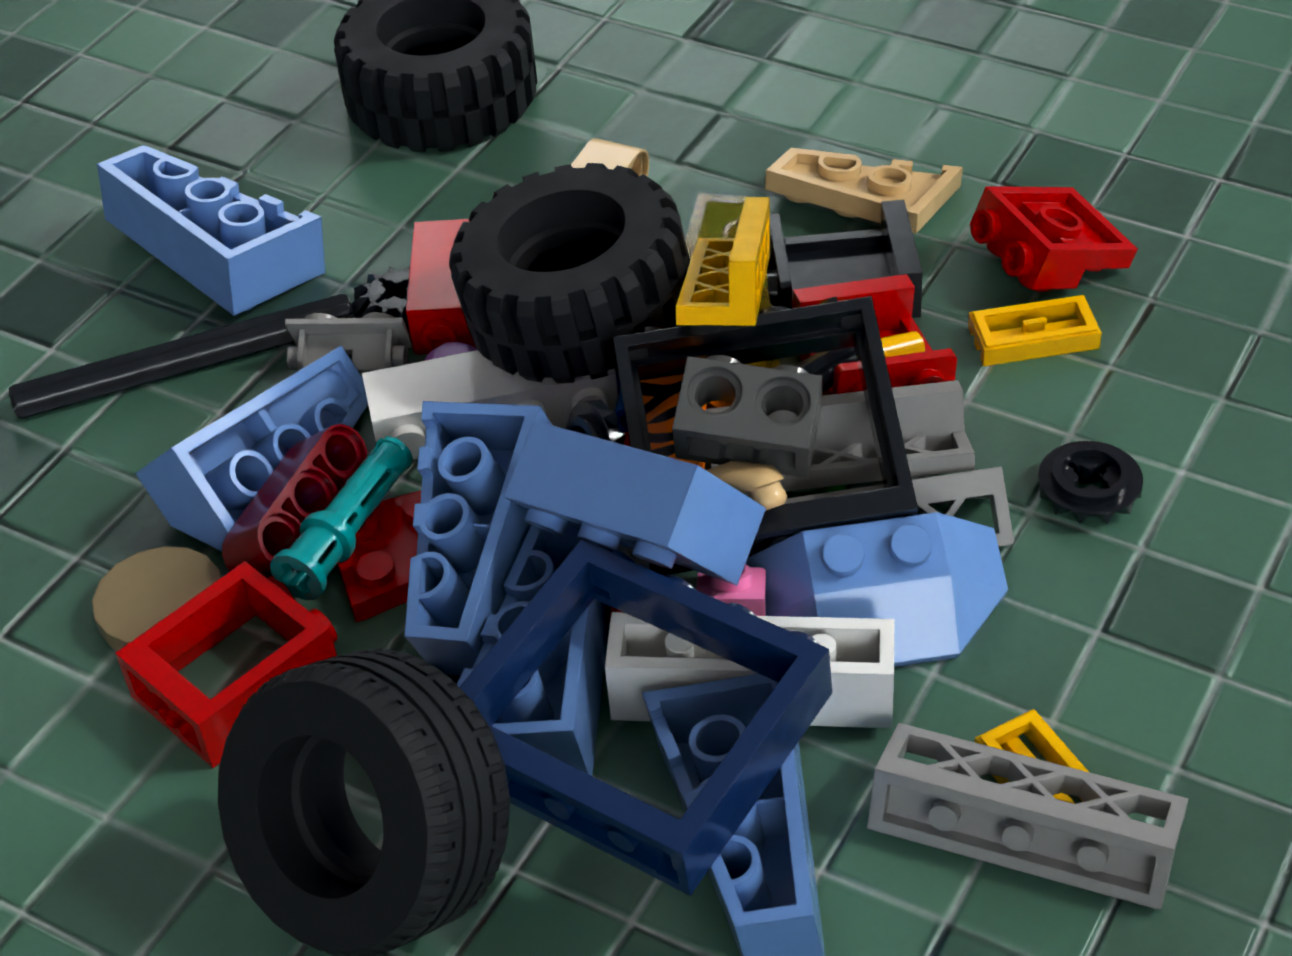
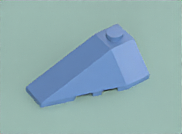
[135,346,368,551]

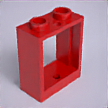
[115,561,337,768]

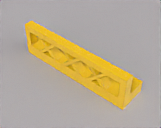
[676,197,770,326]

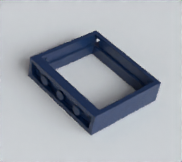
[459,539,832,896]

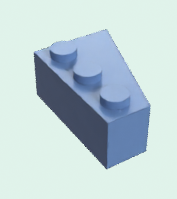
[503,420,766,586]

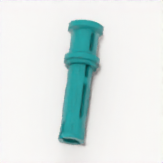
[270,436,413,600]

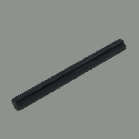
[9,294,355,419]

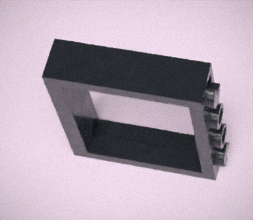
[613,296,918,575]

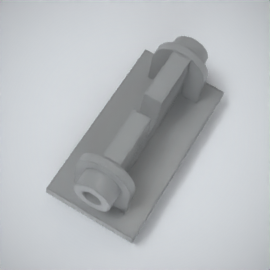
[285,312,413,375]

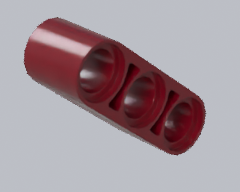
[222,424,368,578]

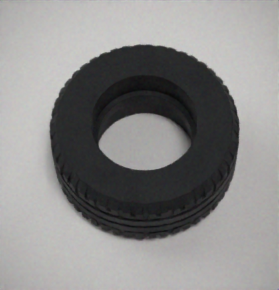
[218,648,510,956]

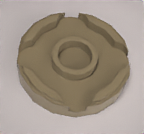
[92,546,222,651]

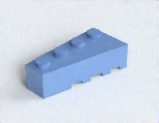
[97,145,325,316]
[404,401,552,676]
[642,674,825,956]

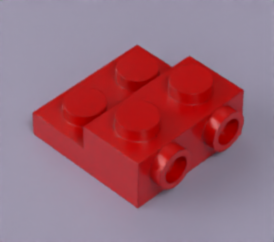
[969,186,1138,292]

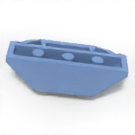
[746,512,1008,667]

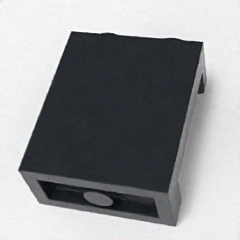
[764,199,923,318]

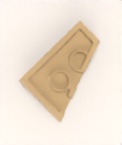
[765,148,963,234]

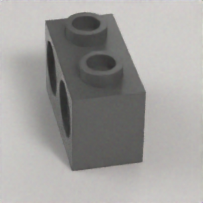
[672,355,822,478]

